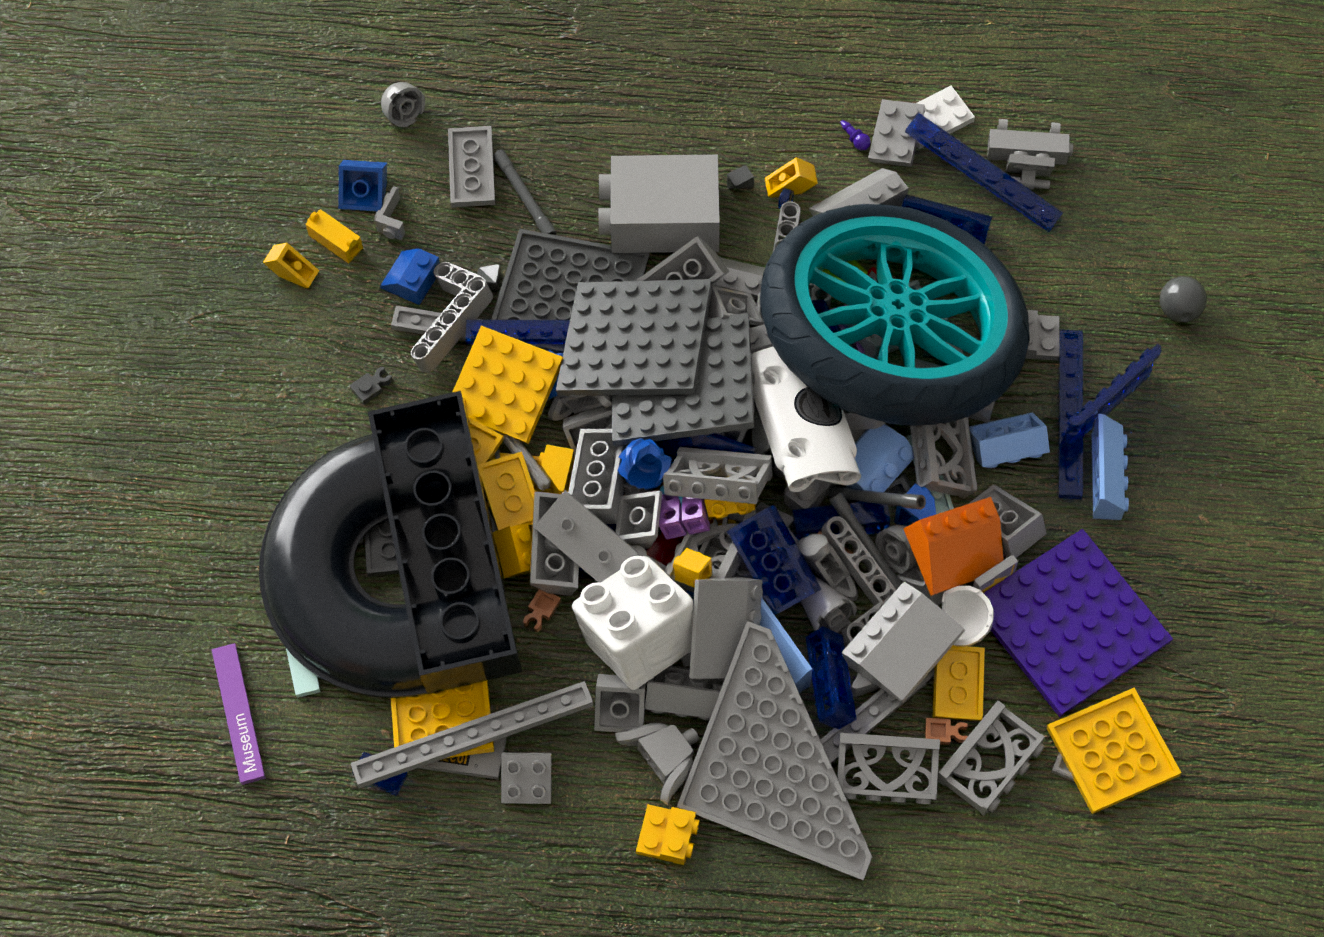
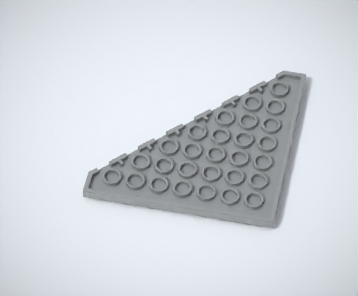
[677,621,873,880]

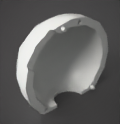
[942,586,994,646]

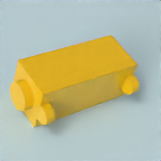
[306,209,363,264]

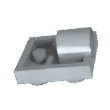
[501,752,552,804]

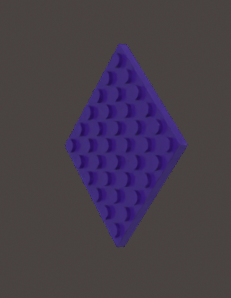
[983,529,1173,718]

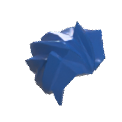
[617,438,673,490]

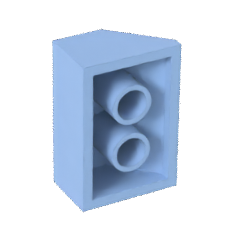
[969,412,1050,468]
[846,424,914,492]

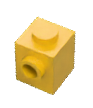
[673,548,712,588]

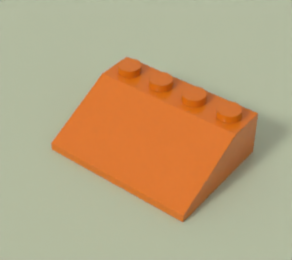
[903,497,1004,596]

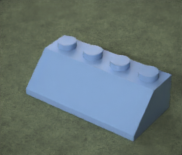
[1091,414,1129,520]
[760,597,812,693]

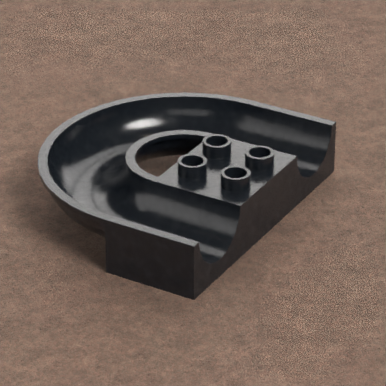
[259,391,523,698]

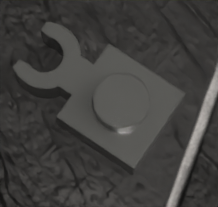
[349,366,393,405]

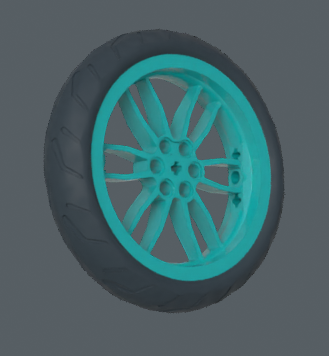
[760,204,1030,426]

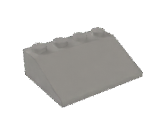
[689,577,763,679]
[842,582,965,703]

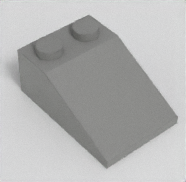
[968,484,1047,558]

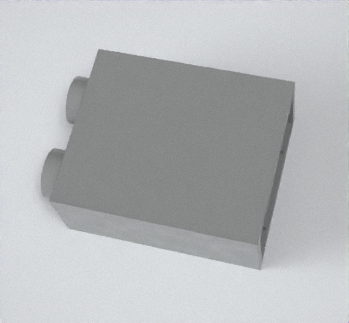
[599,154,719,253]

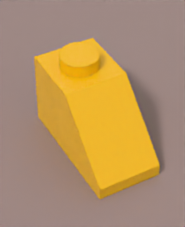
[765,157,818,198]
[263,243,320,288]
[538,445,575,494]

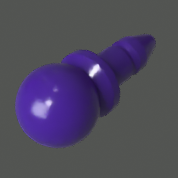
[840,120,871,151]

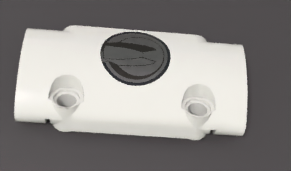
[751,347,861,492]

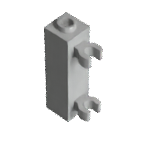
[987,119,1073,165]

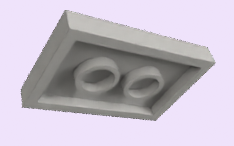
[868,99,926,167]

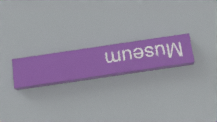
[211,643,266,785]

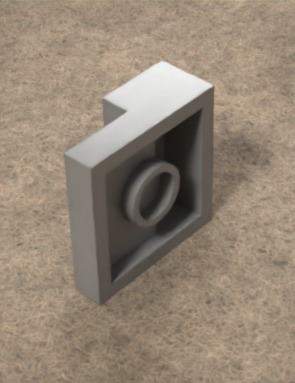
[1026,310,1059,360]

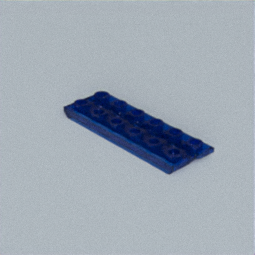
[1059,344,1162,449]

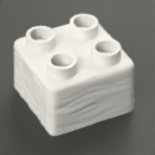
[572,556,694,690]

